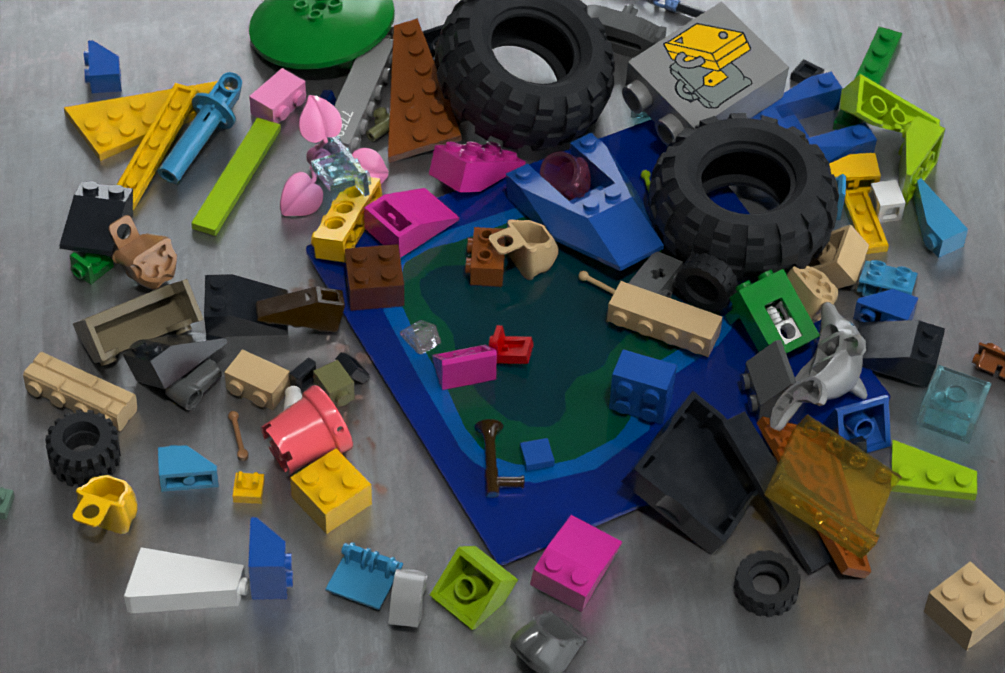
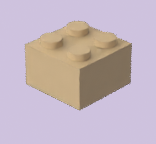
[924,561,1005,651]

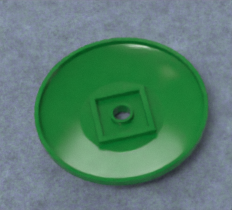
[249,0,395,69]

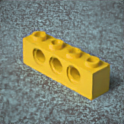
[311,174,382,262]

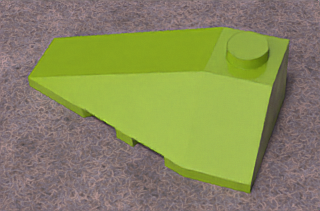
[840,74,940,133]

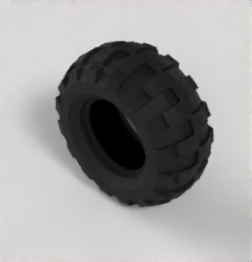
[435,0,615,151]
[648,113,839,285]

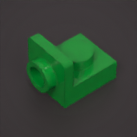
[70,252,114,285]

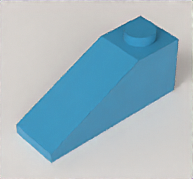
[913,178,968,258]

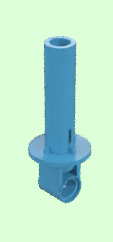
[158,72,242,184]

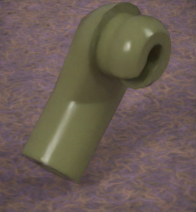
[366,107,390,142]

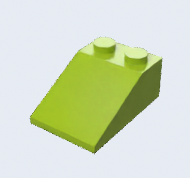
[898,116,945,209]

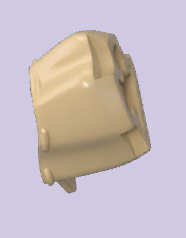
[489,219,559,280]
[766,266,838,323]

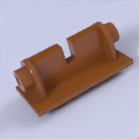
[972,342,1005,379]

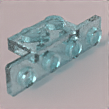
[311,136,371,196]

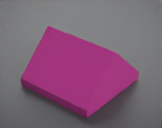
[432,345,497,390]

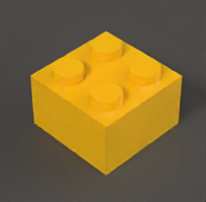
[290,448,372,534]

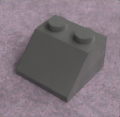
[740,340,796,421]

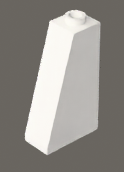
[124,547,249,613]

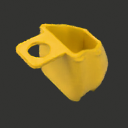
[73,475,138,534]

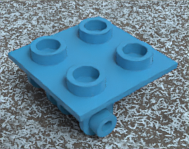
[857,260,918,296]
[325,542,403,610]

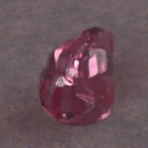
[540,151,591,201]

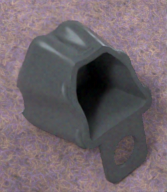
[510,610,587,673]

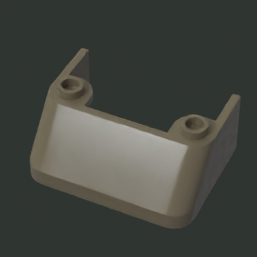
[73,279,204,366]

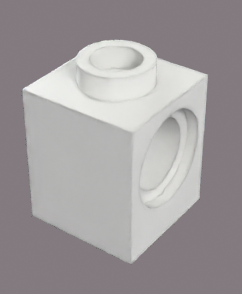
[869,180,906,223]

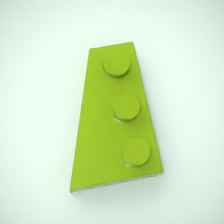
[890,440,977,501]

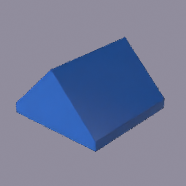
[824,395,891,454]

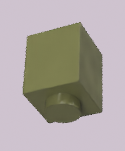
[313,360,355,408]

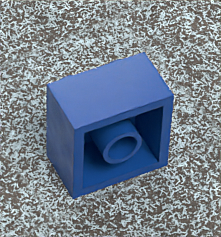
[609,349,677,424]

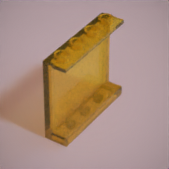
[765,414,902,559]

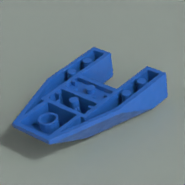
[751,71,877,164]
[506,133,664,271]

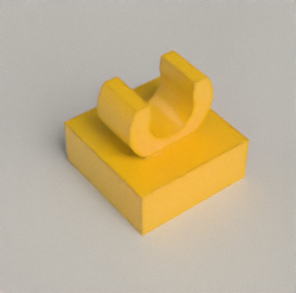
[232,471,265,504]

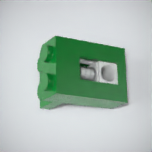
[725,269,820,354]

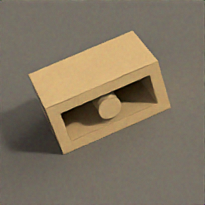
[224,349,290,411]

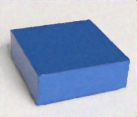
[520,438,555,471]

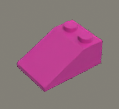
[530,515,622,612]

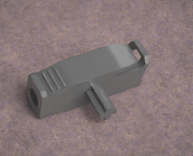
[587,3,667,58]

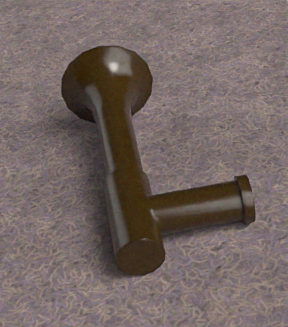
[474,419,524,498]

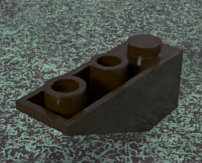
[255,286,345,332]

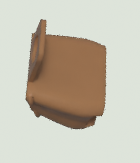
[108,215,177,289]

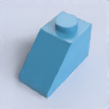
[158,445,219,492]

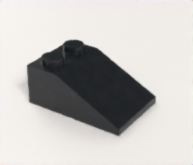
[59,181,133,256]
[204,274,288,337]
[858,320,945,387]
[123,332,228,389]

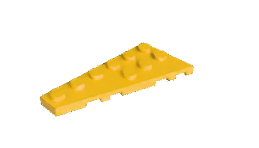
[64,81,229,161]

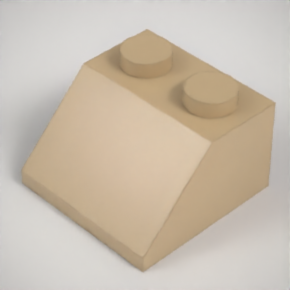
[807,224,869,289]

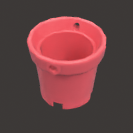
[261,385,353,475]

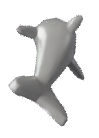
[770,302,868,431]

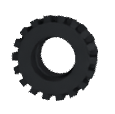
[45,410,121,487]

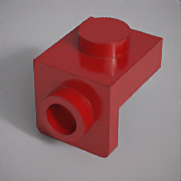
[489,325,534,364]

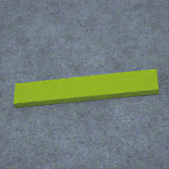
[191,117,281,236]

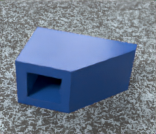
[84,40,122,94]
[853,289,918,322]

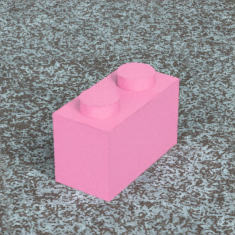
[249,68,306,123]

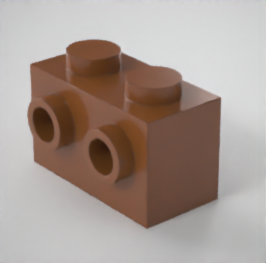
[465,227,506,287]

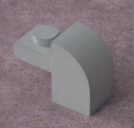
[388,569,428,627]

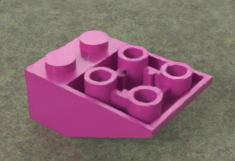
[429,141,526,192]
[364,188,459,258]

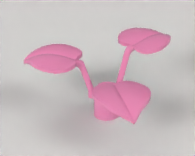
[280,95,389,216]

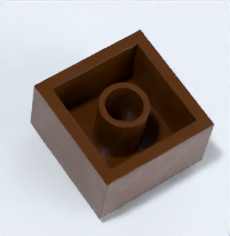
[345,244,404,311]

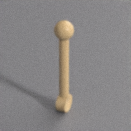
[579,271,616,295]

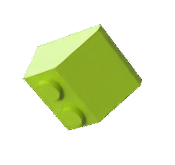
[430,546,518,630]

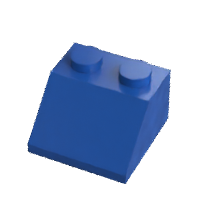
[248,517,293,600]

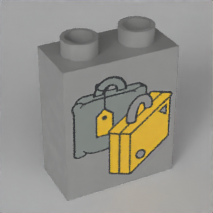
[622,1,789,146]

